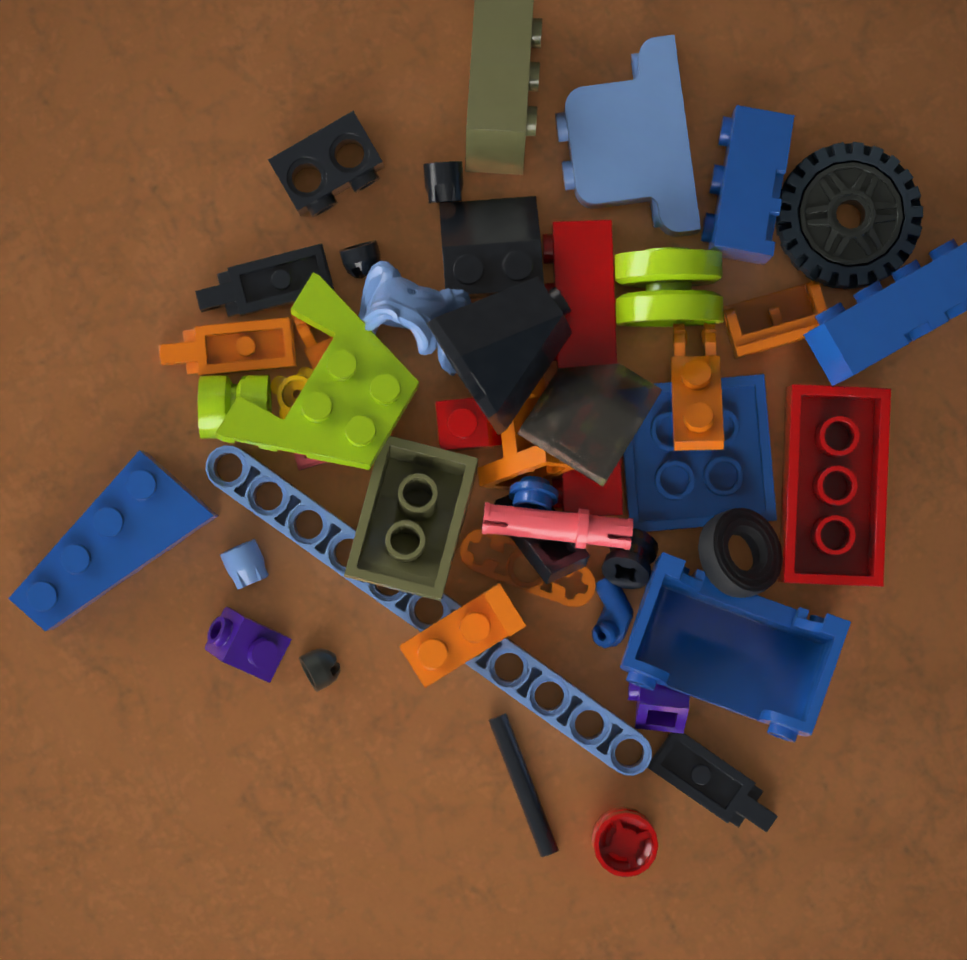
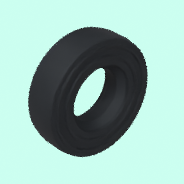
[698,508,783,598]

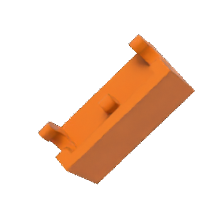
[723,281,827,359]

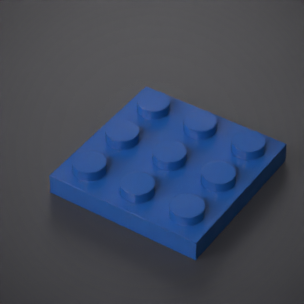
[618,374,777,532]

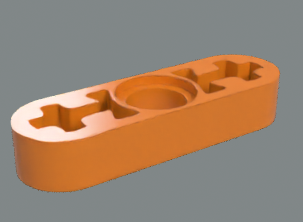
[460,529,596,607]

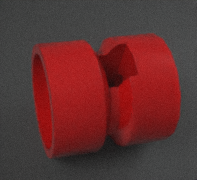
[591,806,658,878]

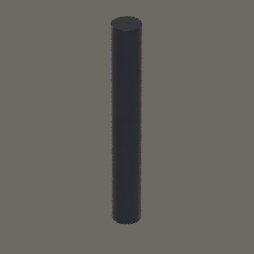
[488,713,559,857]

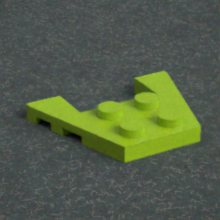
[216,272,419,470]

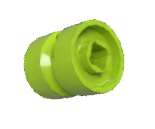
[198,375,272,439]

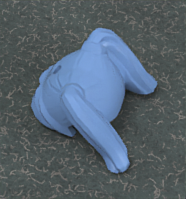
[358,260,472,376]

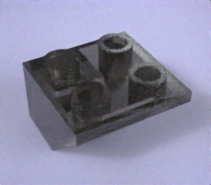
[517,363,662,486]

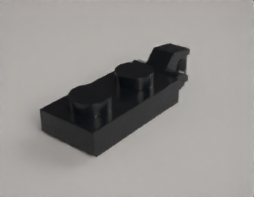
[195,244,335,317]
[647,732,778,832]

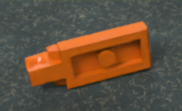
[159,317,297,376]

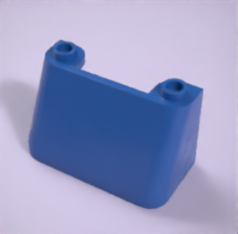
[620,552,851,743]

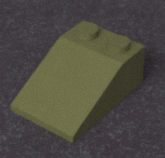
[344,436,478,601]

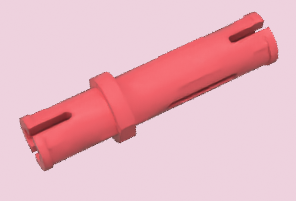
[482,502,633,550]

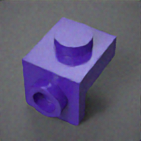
[205,606,292,683]

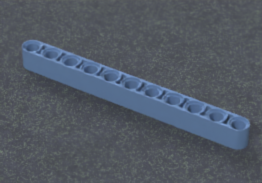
[206,445,652,776]

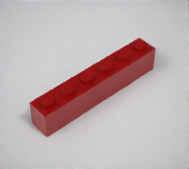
[543,220,623,516]

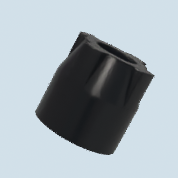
[423,161,464,203]

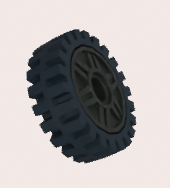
[775,142,923,289]

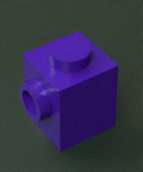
[628,682,690,734]

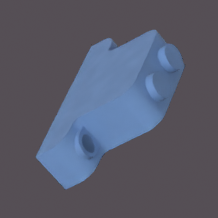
[555,34,701,237]

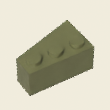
[465,0,542,175]

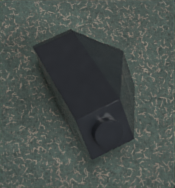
[426,276,572,435]

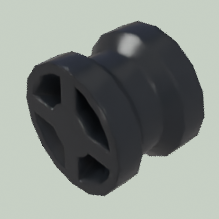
[602,528,659,589]

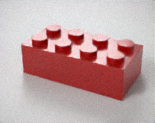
[778,384,891,587]

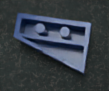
[701,105,795,265]

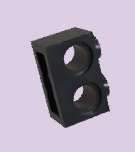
[268,111,384,217]

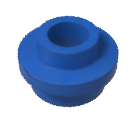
[509,476,559,510]

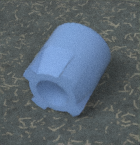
[220,539,269,590]

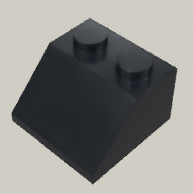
[439,196,544,299]

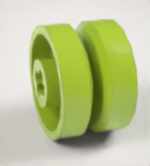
[614,247,724,327]

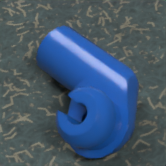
[592,577,634,648]

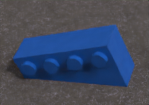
[803,238,967,387]
[8,450,218,631]

